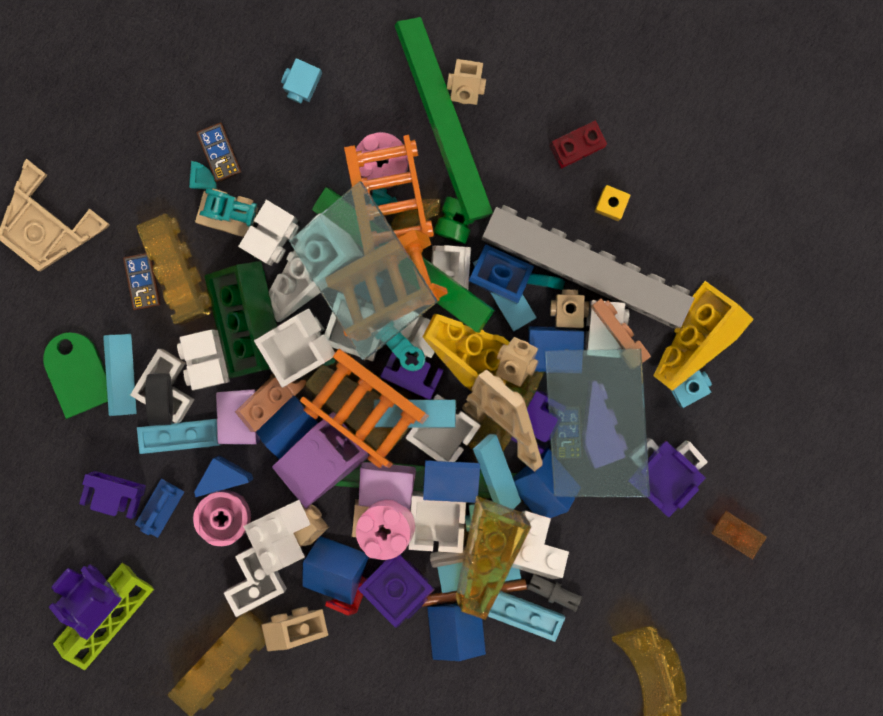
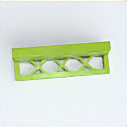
[53,563,154,670]

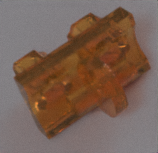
[711,511,767,559]

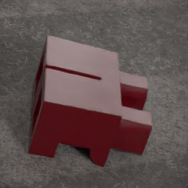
[549,120,607,169]

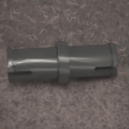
[527,574,582,612]

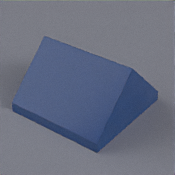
[468,244,534,304]
[528,326,584,373]
[256,395,319,460]
[513,448,581,518]
[194,456,254,497]
[423,461,480,503]
[303,536,368,605]
[427,601,486,661]

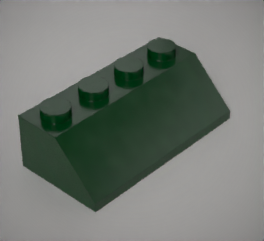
[204,261,277,379]

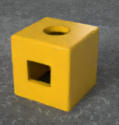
[594,185,630,221]

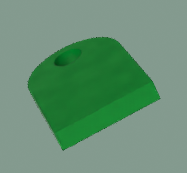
[43,333,108,419]

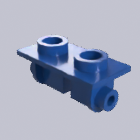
[135,478,184,538]

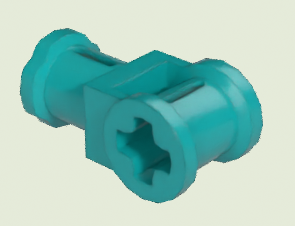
[199,189,257,227]
[376,320,425,371]

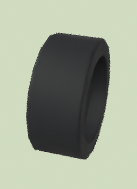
[145,373,173,426]

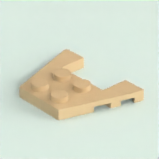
[0,159,110,271]
[462,370,542,471]

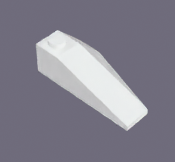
[269,214,365,322]

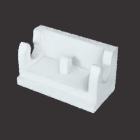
[431,245,471,290]

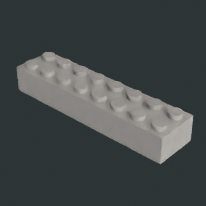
[482,205,694,329]

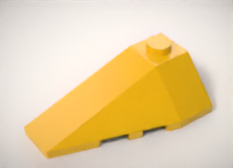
[653,281,753,391]
[422,314,510,392]

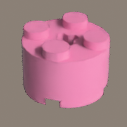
[356,133,408,189]
[193,490,251,546]
[356,500,415,560]

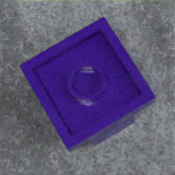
[381,352,444,400]
[511,391,568,454]
[628,441,705,518]
[79,471,146,519]
[358,555,434,628]
[49,565,122,640]

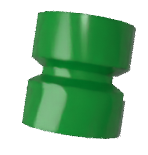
[433,197,474,244]

